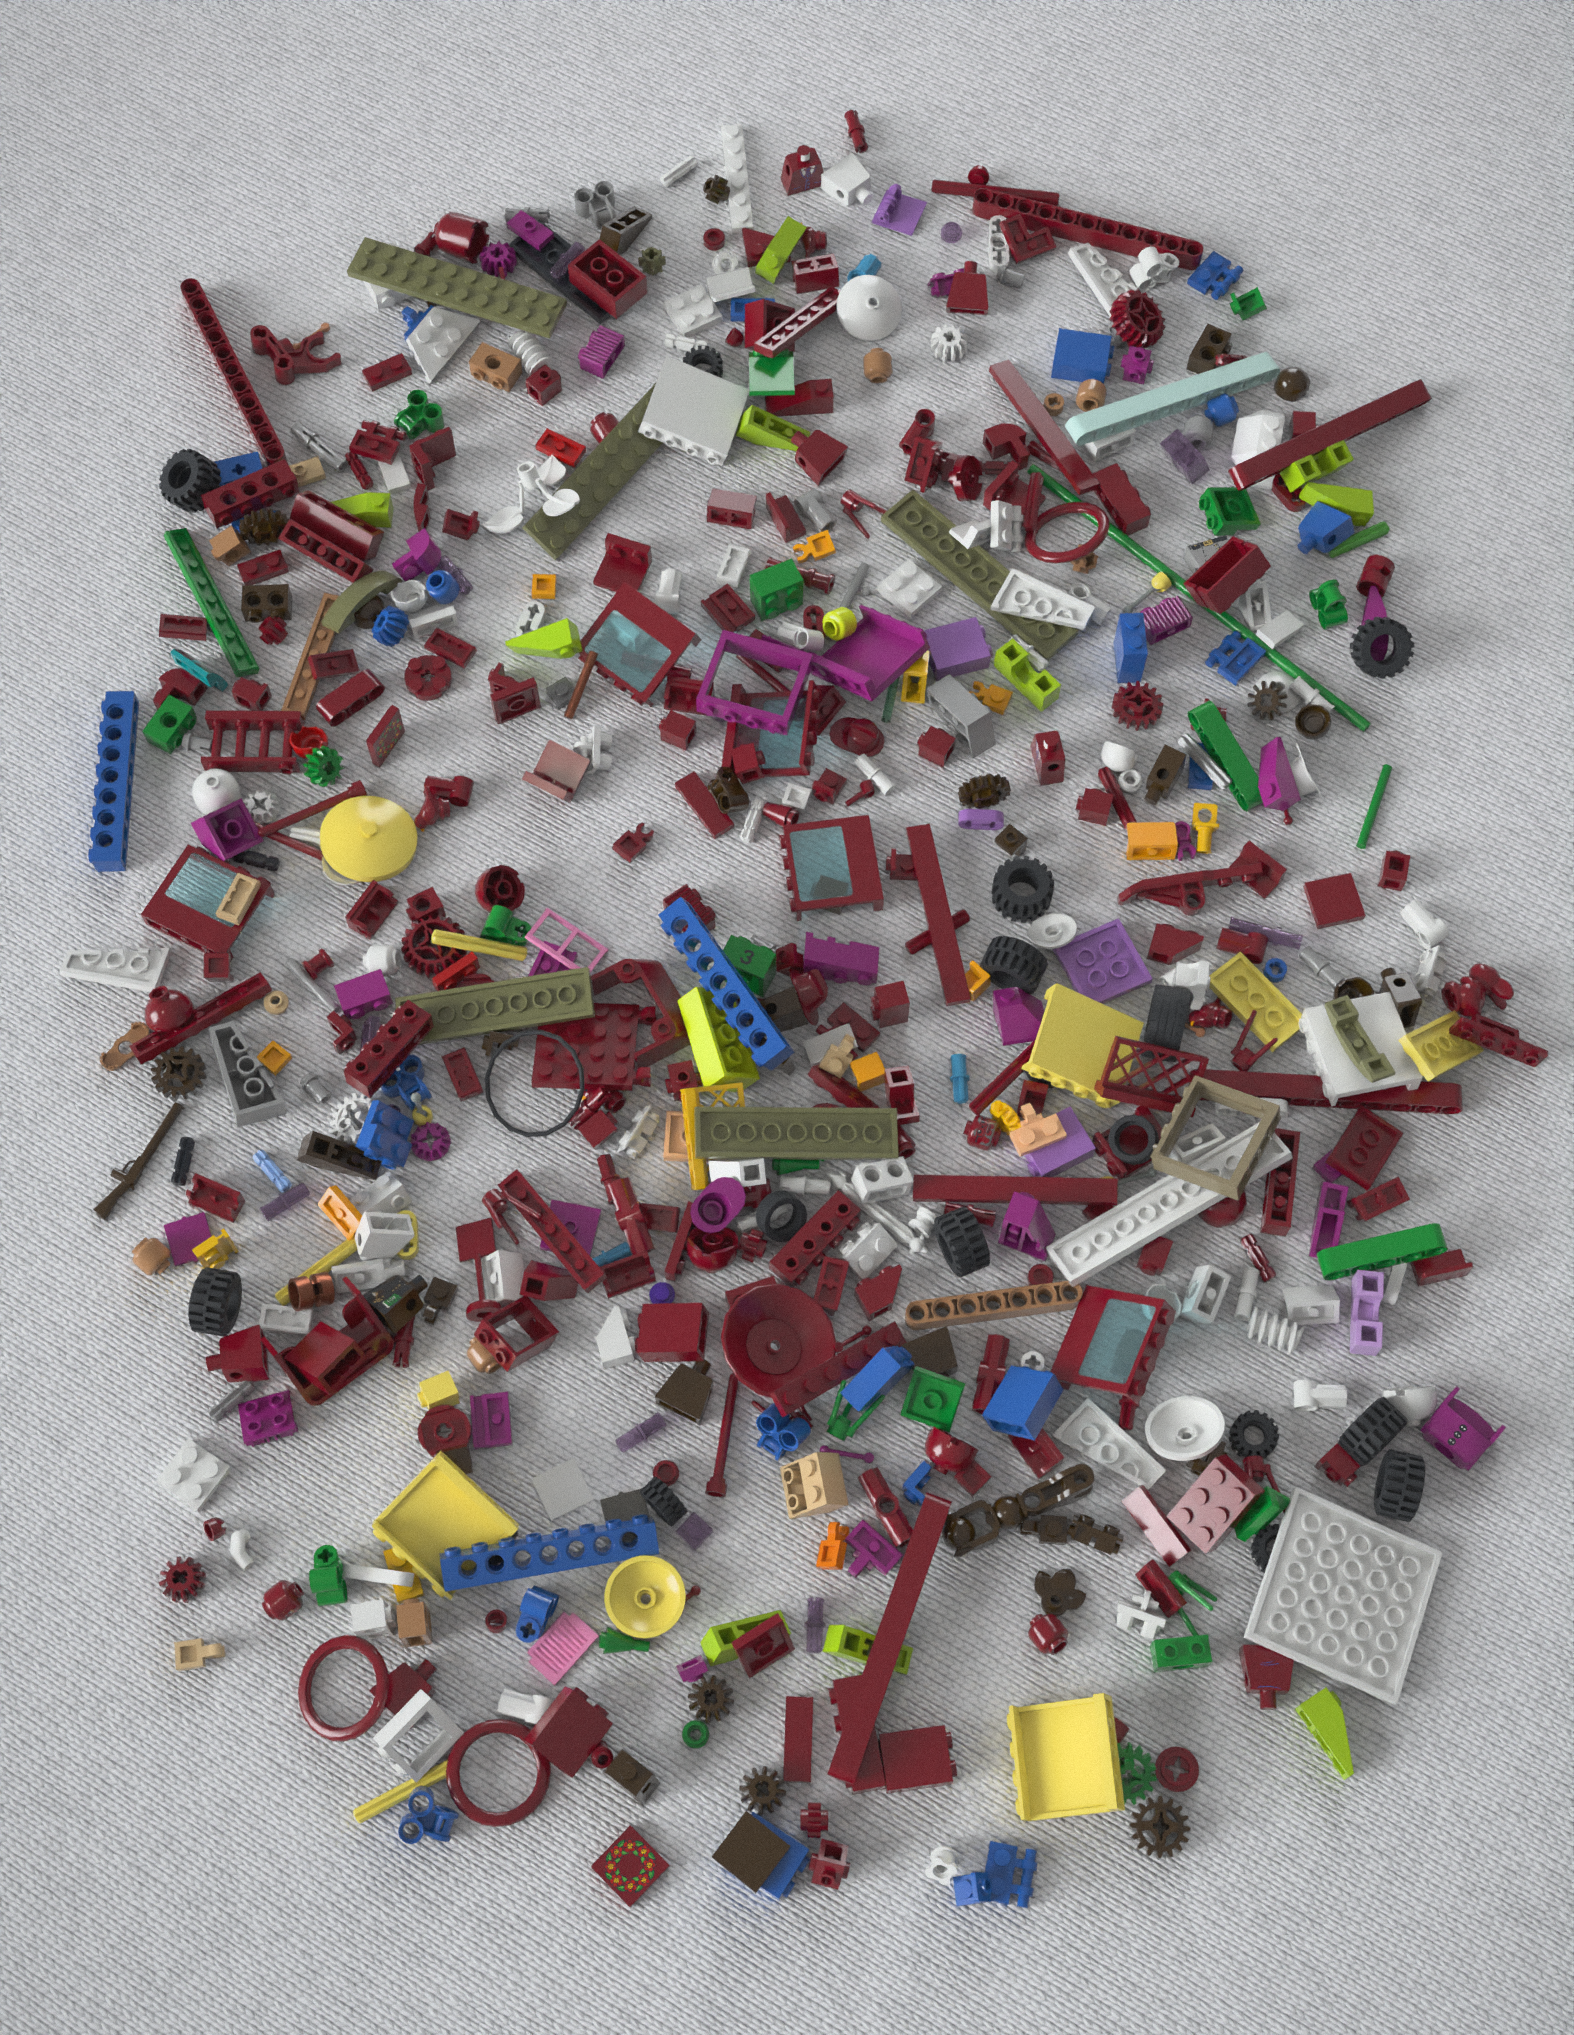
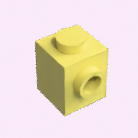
[417,1370,460,1410]

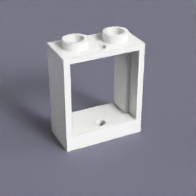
[373,1689,464,1783]

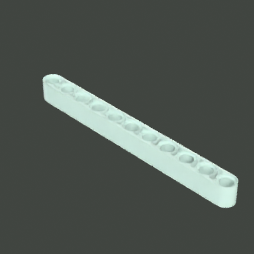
[1065,352,1280,446]

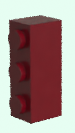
[1093,463,1151,536]

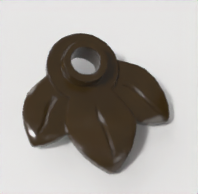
[1034,1568,1086,1617]

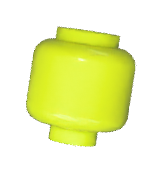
[822,607,857,641]

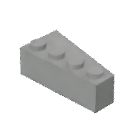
[209,1021,287,1127]

